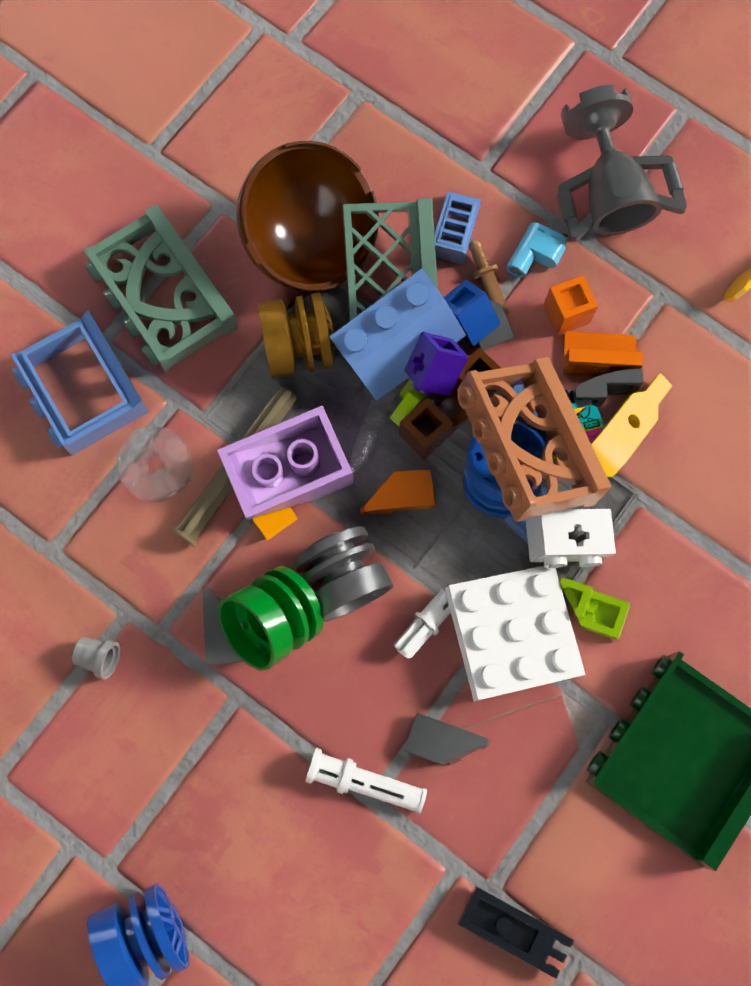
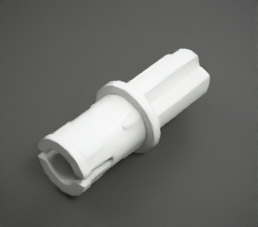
[394,589,451,659]

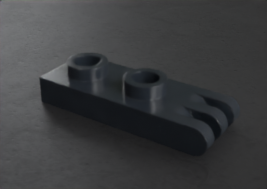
[458,885,574,979]

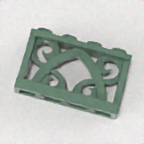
[83,204,238,373]

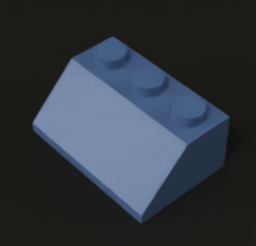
[330,268,466,401]

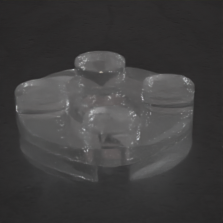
[117,427,193,502]

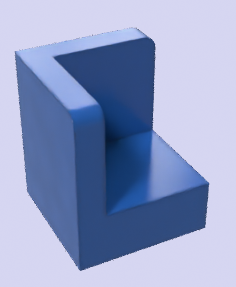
[443,280,500,346]

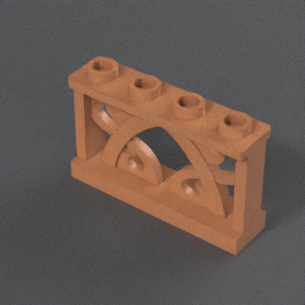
[457,357,612,522]

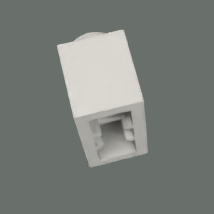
[525,509,616,568]

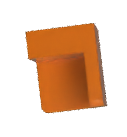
[544,275,598,336]

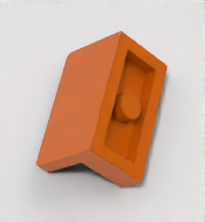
[563,331,643,376]

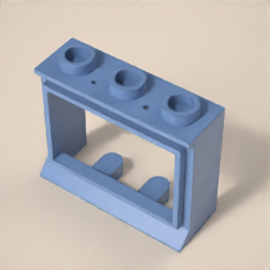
[10,310,149,455]

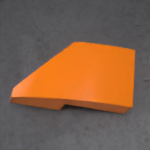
[360,470,435,515]

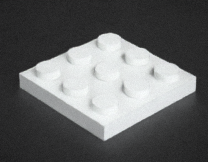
[445,566,585,702]

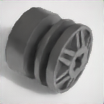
[292,526,393,622]

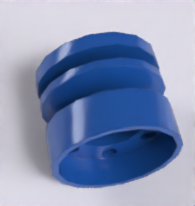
[462,421,546,518]
[87,883,189,986]

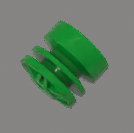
[218,566,324,671]

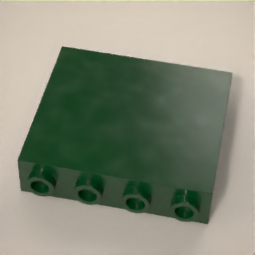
[585,651,751,871]

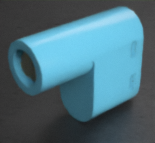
[506,222,568,278]

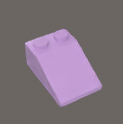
[217,405,354,520]

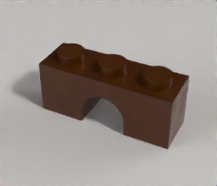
[399,348,501,460]

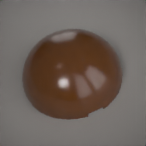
[236,141,379,292]

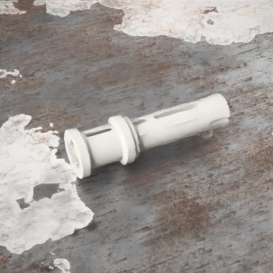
[305,748,427,814]

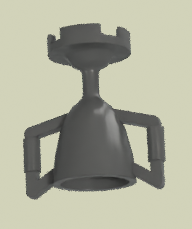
[557,85,687,242]

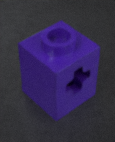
[404,332,469,396]

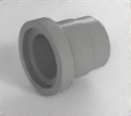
[72,637,121,680]

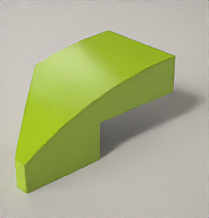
[390,379,428,426]
[560,577,630,641]

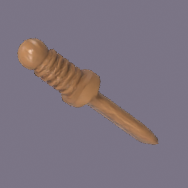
[469,240,509,314]

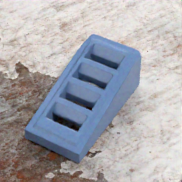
[434,191,481,265]

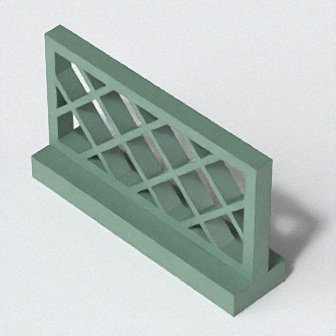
[342,198,438,322]

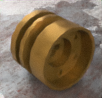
[258,293,335,379]

